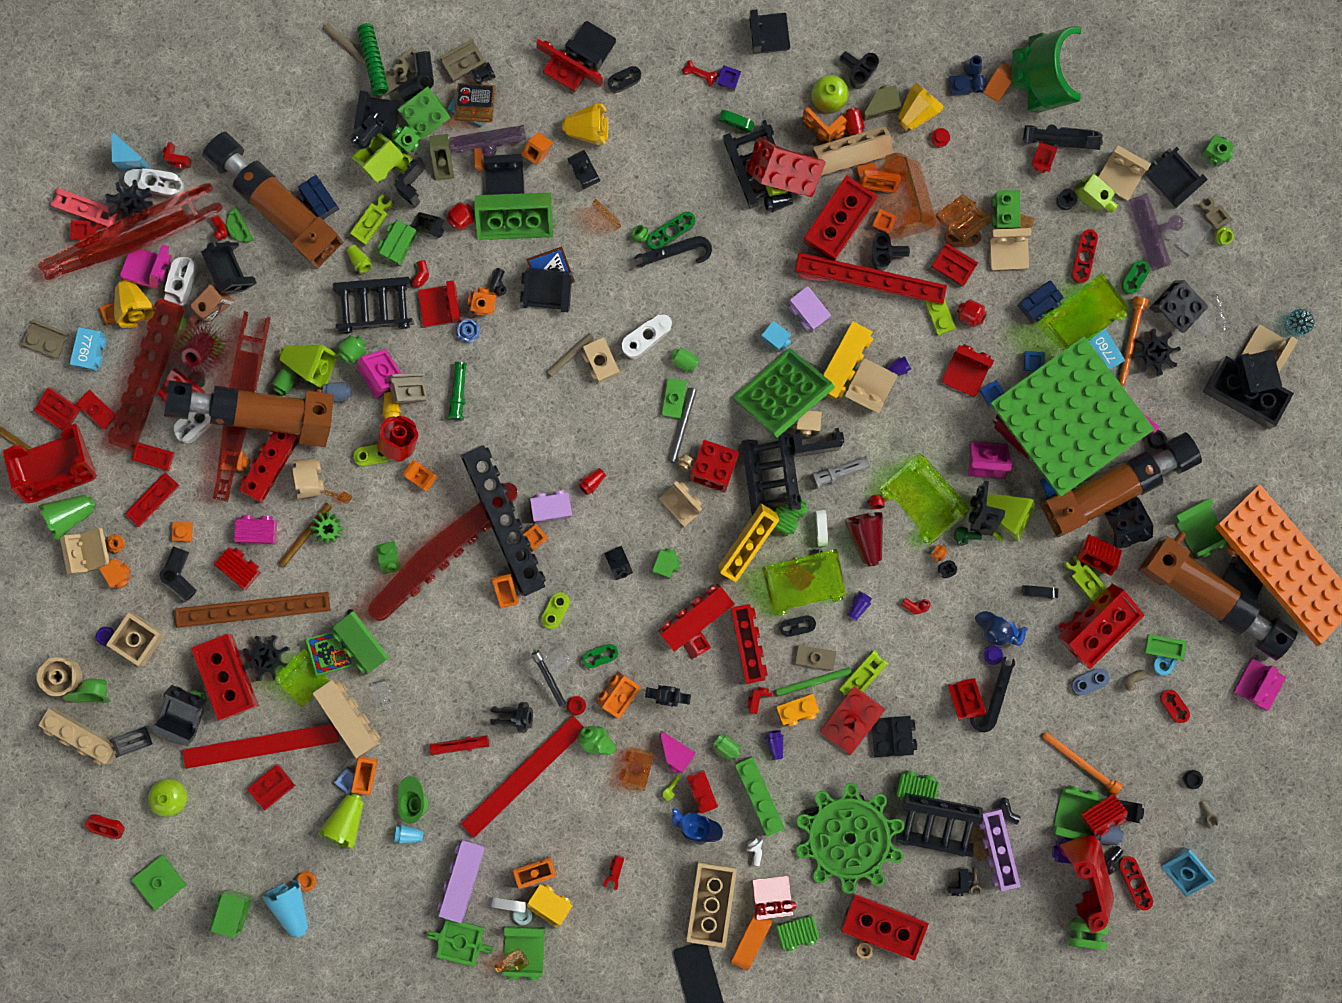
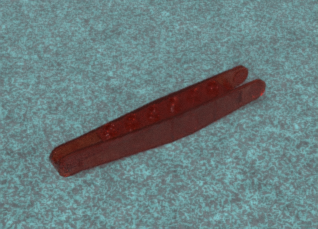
[38,183,223,280]
[212,311,271,502]
[368,482,518,621]

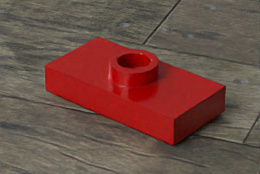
[76,390,118,430]
[131,442,175,471]

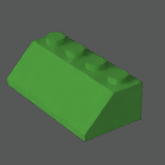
[474,192,553,240]

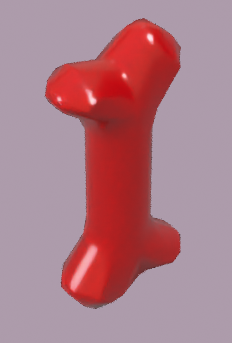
[682,60,718,86]

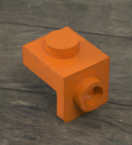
[220,451,249,473]
[403,460,438,492]

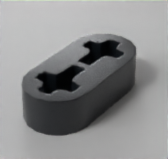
[608,66,641,93]
[1022,585,1059,598]
[780,615,816,637]

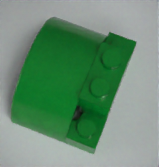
[1012,26,1081,113]

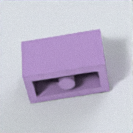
[789,286,832,332]
[530,490,573,523]

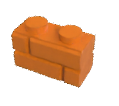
[513,856,557,889]

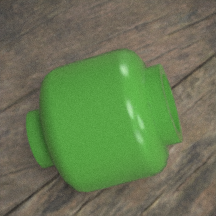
[338,335,366,364]

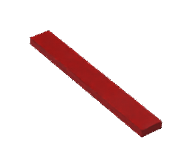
[794,252,947,305]
[461,716,585,838]
[183,724,340,769]

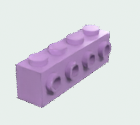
[978,808,1021,891]
[437,839,486,923]

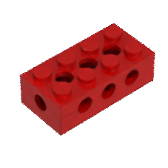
[803,175,878,260]
[1058,583,1145,669]
[191,634,259,721]
[840,893,929,961]

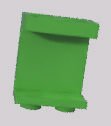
[1172,498,1229,559]
[1052,785,1104,839]
[503,926,545,980]

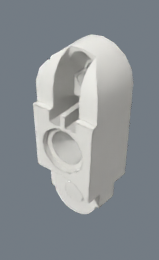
[124,168,184,198]
[163,257,198,313]
[622,315,672,359]
[174,412,213,443]

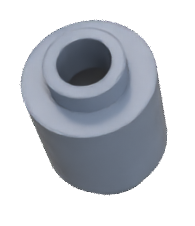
[323,382,352,401]
[1096,825,1123,846]

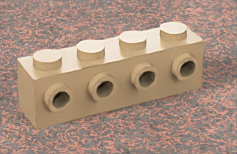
[813,126,893,176]
[38,708,117,766]

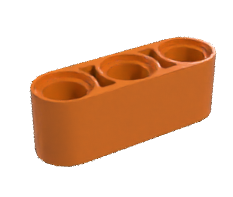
[730,912,773,971]

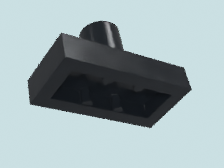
[411,212,444,238]

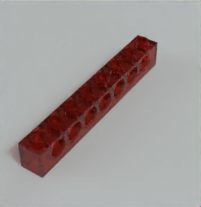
[108,298,186,451]

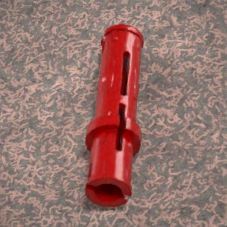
[430,735,489,756]

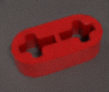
[1160,690,1190,723]

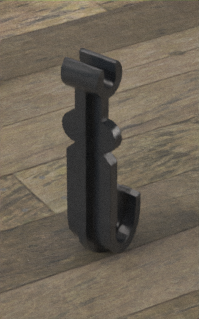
[1023,124,1103,150]
[633,236,712,268]
[970,656,1015,733]

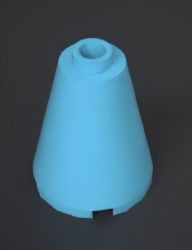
[262,880,308,938]

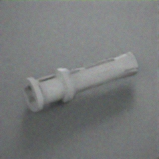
[812,456,870,489]

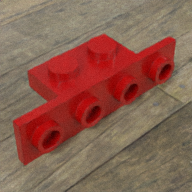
[536,39,603,92]

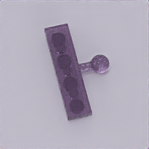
[450,125,526,157]
[1129,193,1184,271]

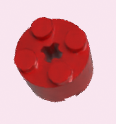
[377,416,418,462]

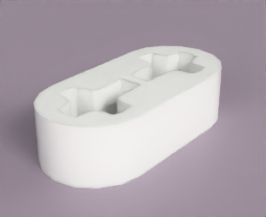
[815,510,828,547]
[491,897,526,912]

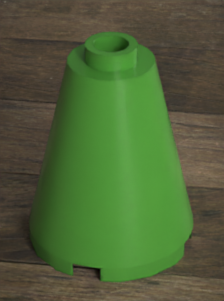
[38,495,96,540]

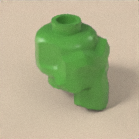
[577,726,616,755]

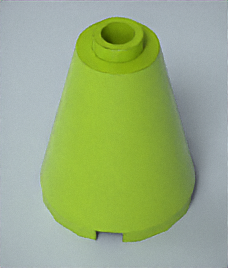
[318,793,364,850]

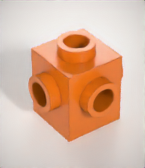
[467,287,496,316]

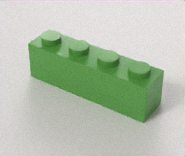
[735,756,785,837]

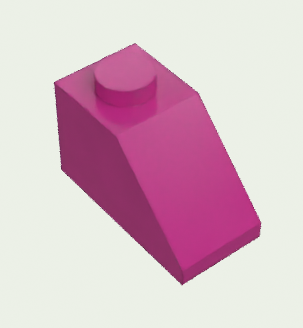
[661,732,695,774]

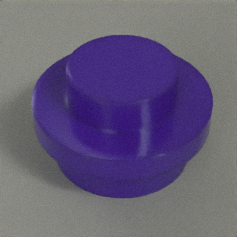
[96,627,115,646]
[984,646,1003,665]

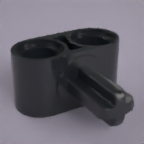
[839,51,879,89]
[567,150,600,190]
[872,232,910,271]

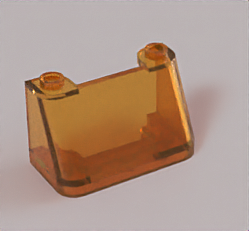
[881,153,936,238]

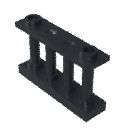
[723,120,792,209]
[333,277,414,334]
[741,433,802,516]
[896,793,983,857]

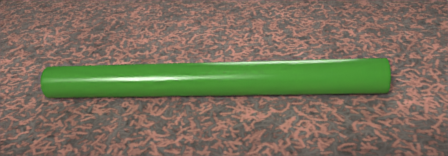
[776,667,852,697]

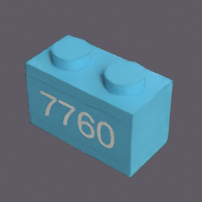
[70,327,107,371]
[1087,328,1125,370]

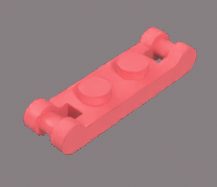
[50,188,120,229]

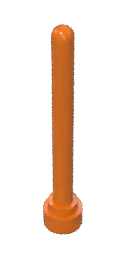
[1118,296,1149,387]
[1042,732,1123,796]

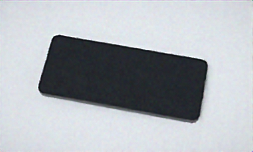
[673,943,724,1003]

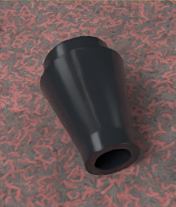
[764,194,793,213]

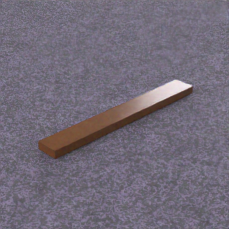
[175,592,331,628]

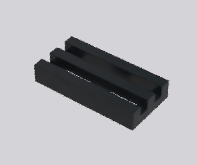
[109,726,153,758]

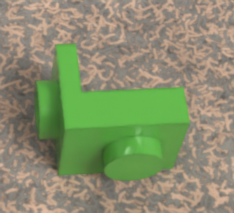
[376,541,402,574]

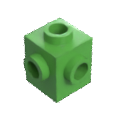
[390,125,420,153]
[1201,134,1235,166]

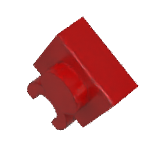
[70,220,105,241]

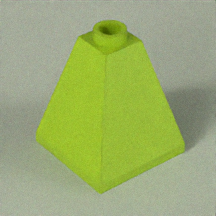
[279,344,338,389]
[987,494,1035,542]

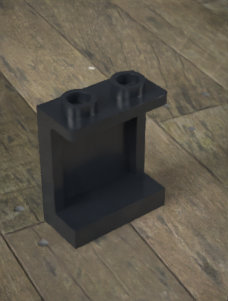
[1146,147,1208,208]
[201,241,257,293]
[520,267,573,313]
[792,428,844,458]
[152,685,207,746]

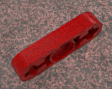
[1072,229,1098,284]
[1118,856,1153,910]

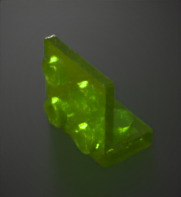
[274,649,329,707]

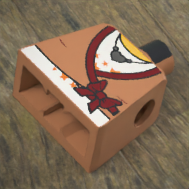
[188,285,235,324]

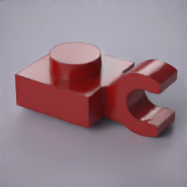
[604,855,625,890]

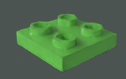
[397,87,451,140]

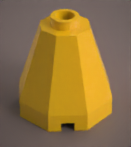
[898,82,945,131]
[562,103,608,145]
[114,280,157,328]

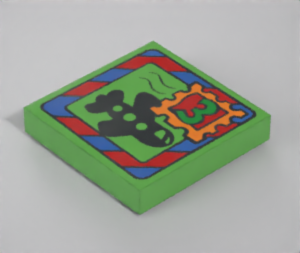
[305,631,354,677]

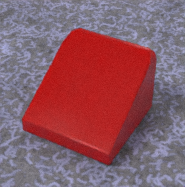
[683,631,711,659]

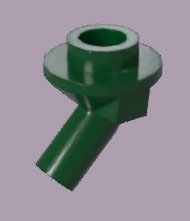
[954,527,982,546]

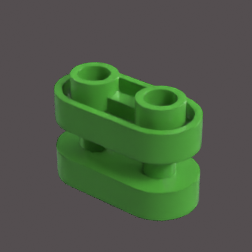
[1067,917,1109,950]

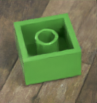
[210,889,252,938]

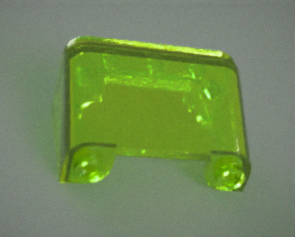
[1037,272,1130,351]
[879,453,969,546]
[761,549,847,616]

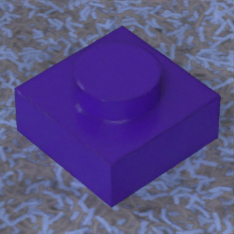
[717,65,741,91]

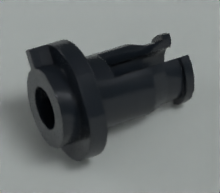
[490,702,533,733]

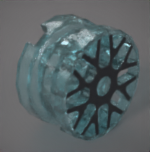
[1284,309,1315,337]

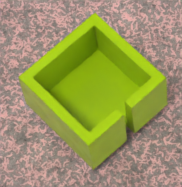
[350,133,405,183]

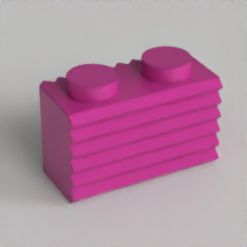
[234,515,277,544]

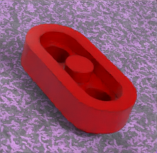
[85,814,125,839]

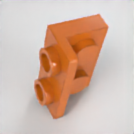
[596,671,641,719]

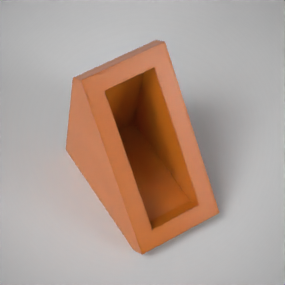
[983,62,1012,102]
[492,574,519,608]
[351,757,378,795]

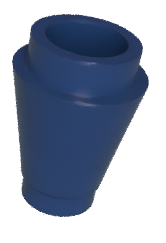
[964,55,982,77]

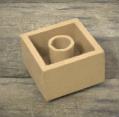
[106,612,166,667]

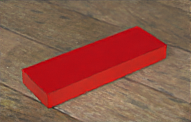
[125,472,180,527]

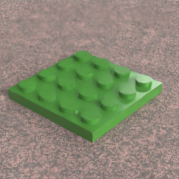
[733,348,835,438]

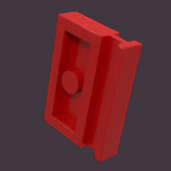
[931,243,978,287]
[33,387,81,430]
[948,678,986,721]
[247,764,296,811]

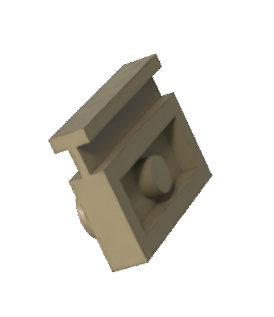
[440,39,486,82]
[22,319,69,359]
[388,373,428,403]

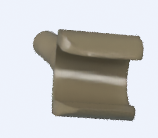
[1200,800,1219,829]
[969,867,982,896]

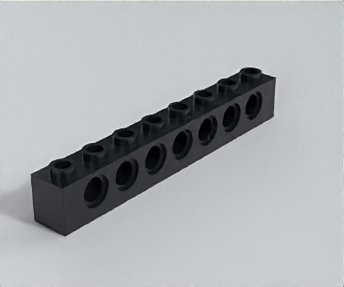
[460,445,546,596]

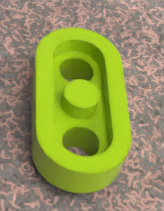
[354,444,390,466]
[542,592,570,629]

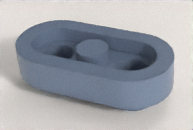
[1072,668,1110,695]

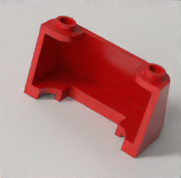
[3,423,97,503]
[1059,835,1114,934]

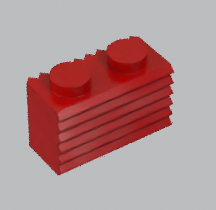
[1076,534,1123,576]
[214,547,261,590]
[686,770,718,814]
[1081,793,1128,837]

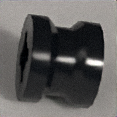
[1056,189,1077,211]

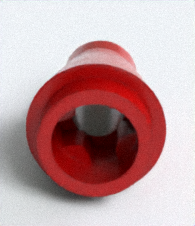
[578,468,606,495]

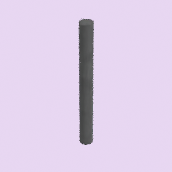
[669,388,697,463]

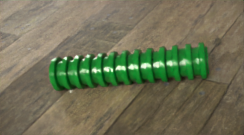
[357,23,389,96]

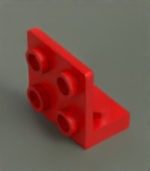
[418,280,461,327]
[689,440,739,493]

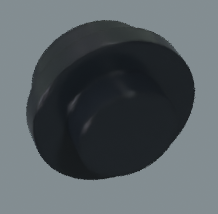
[1147,430,1167,449]
[1183,770,1203,789]

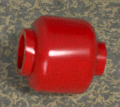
[446,202,475,230]
[957,299,987,327]

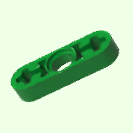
[647,212,695,250]

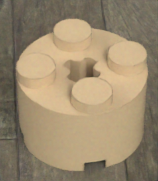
[292,458,324,499]
[37,657,82,696]

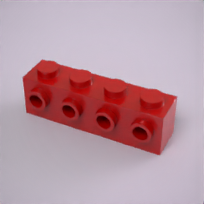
[239,431,299,503]
[658,584,735,652]
[730,604,768,684]

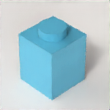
[761,321,791,352]

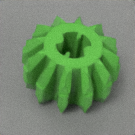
[310,511,344,545]

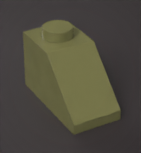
[863,85,902,121]
[429,134,454,180]

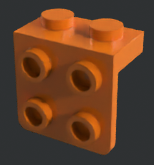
[802,107,847,143]

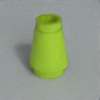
[347,245,372,274]

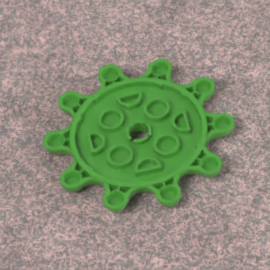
[796,783,904,894]

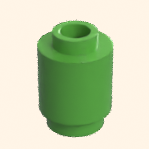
[670,347,700,373]
[272,366,298,395]
[712,734,741,761]

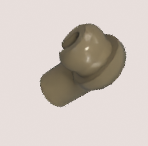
[1123,669,1147,691]

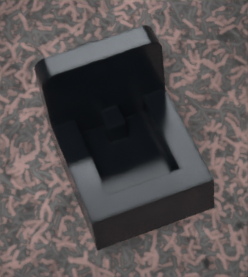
[604,546,633,580]
[1119,800,1144,823]
[947,867,972,896]

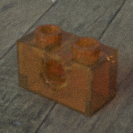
[619,747,655,791]

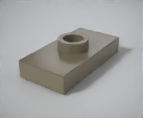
[795,645,836,670]

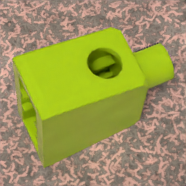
[1073,174,1118,213]

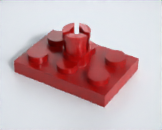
[820,685,886,755]

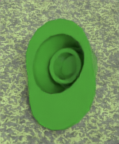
[63,678,111,703]
[398,776,429,824]

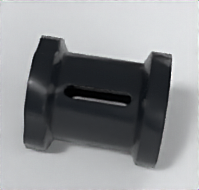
[472,62,496,86]
[938,560,957,578]

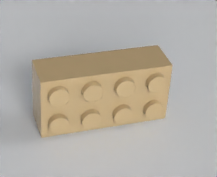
[313,680,381,758]
[686,861,737,948]

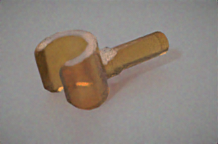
[324,490,352,504]

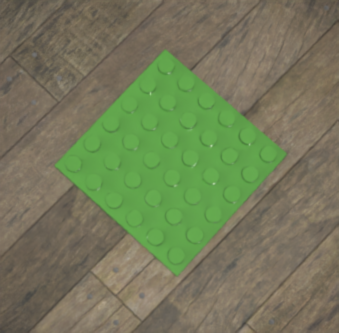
[990,336,1155,498]

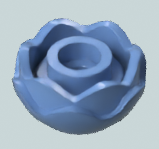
[456,318,480,342]

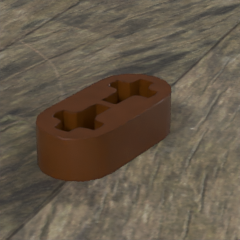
[944,228,981,247]

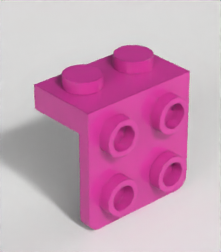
[120,245,172,289]

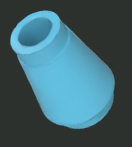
[394,824,423,844]

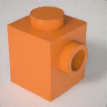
[522,132,554,165]
[99,558,132,589]

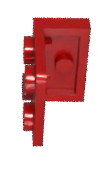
[942,344,994,397]

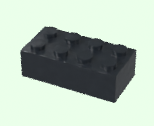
[1203,356,1294,429]

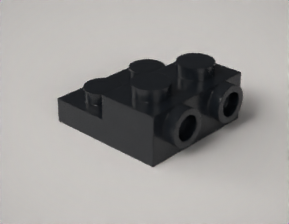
[871,716,917,758]

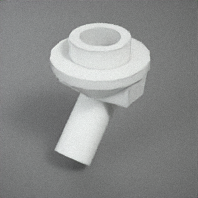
[746,837,763,866]

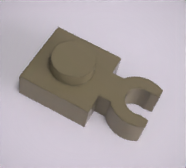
[392,47,417,80]
[381,71,408,98]
[1199,197,1232,232]

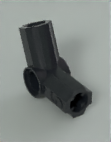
[397,51,434,102]
[159,546,197,602]

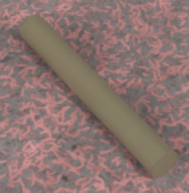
[323,23,366,66]
[547,333,594,376]

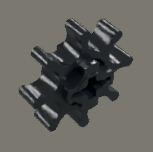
[105,180,154,224]
[1132,328,1181,377]
[243,635,291,681]
[645,685,691,707]

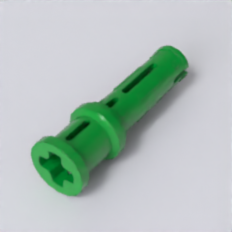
[447,362,467,421]

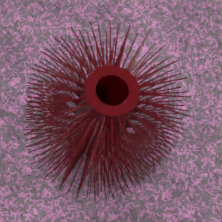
[165,317,231,383]

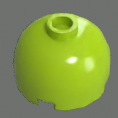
[811,75,849,114]
[147,778,188,817]

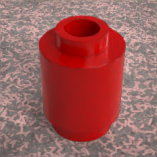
[843,108,865,136]

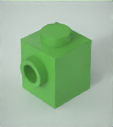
[652,548,681,578]

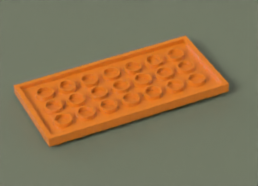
[1215,484,1342,647]

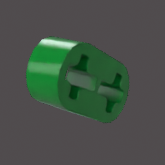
[718,110,754,133]
[1122,260,1150,294]
[583,644,618,668]

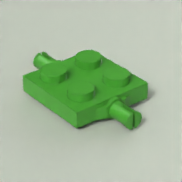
[427,919,494,967]

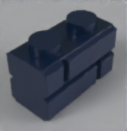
[298,175,339,220]
[1017,280,1064,323]

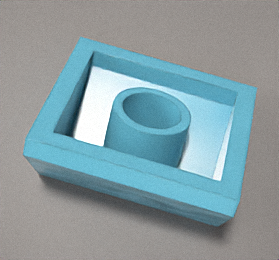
[111,133,151,171]
[1161,847,1216,897]

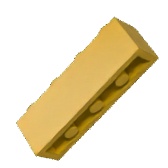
[824,321,874,400]
[718,504,779,582]

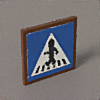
[526,246,575,283]

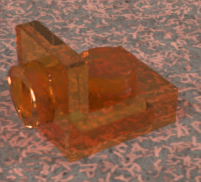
[494,948,529,972]

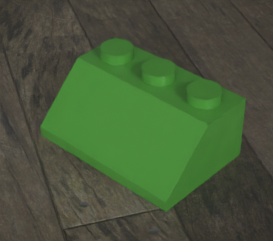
[331,611,389,674]

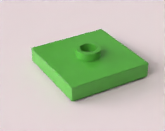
[131,855,187,910]

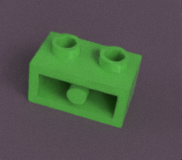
[991,190,1020,229]

